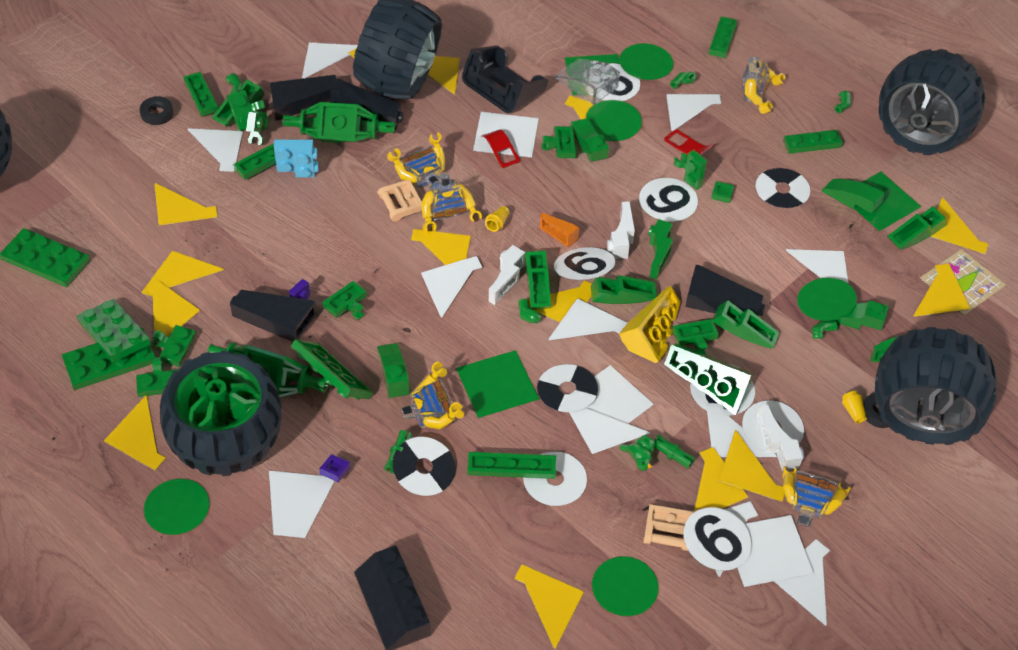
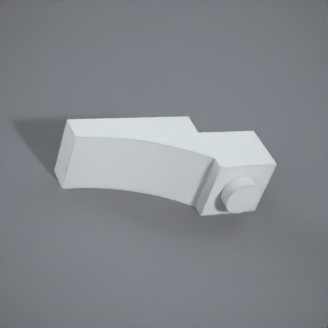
[607,202,635,259]
[489,245,525,305]
[756,405,804,471]

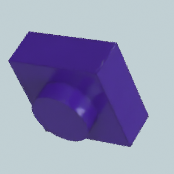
[289,279,310,299]
[319,454,350,483]

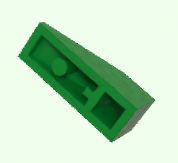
[377,343,409,398]

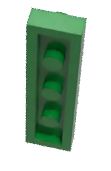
[467,452,556,479]

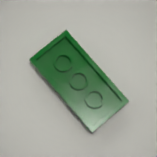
[0,228,90,288]
[76,299,151,363]
[61,328,155,391]
[291,339,374,400]

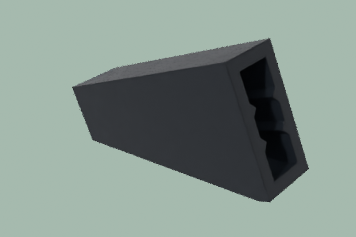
[270,75,336,121]
[330,78,403,130]
[685,265,765,316]
[230,289,317,342]

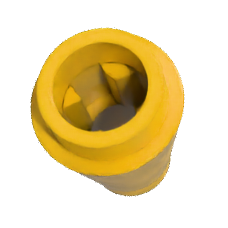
[485,206,509,232]
[842,391,867,424]

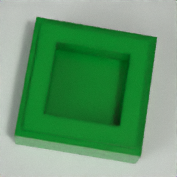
[711,181,734,203]

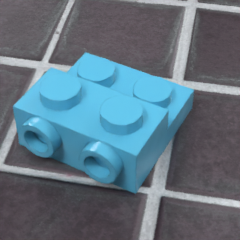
[274,140,319,178]

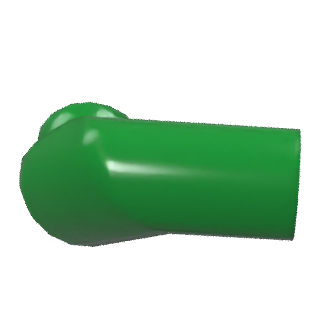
[670,72,696,89]
[226,73,243,92]
[834,90,851,114]
[518,299,541,324]
[811,321,837,339]

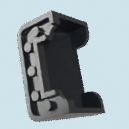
[462,45,549,113]

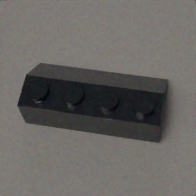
[354,545,431,650]

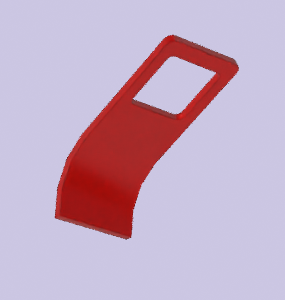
[481,129,520,168]
[664,129,714,155]

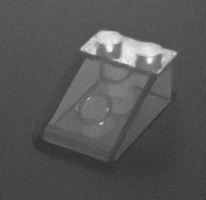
[555,58,620,105]

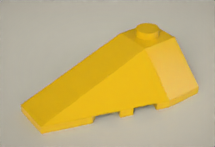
[619,286,681,363]

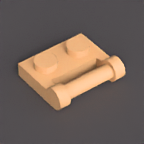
[377,179,422,222]
[643,504,694,551]

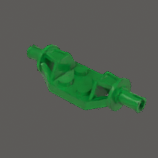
[283,102,395,143]
[207,342,328,397]

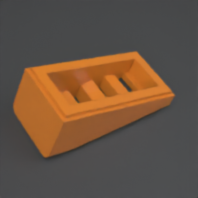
[539,213,580,248]

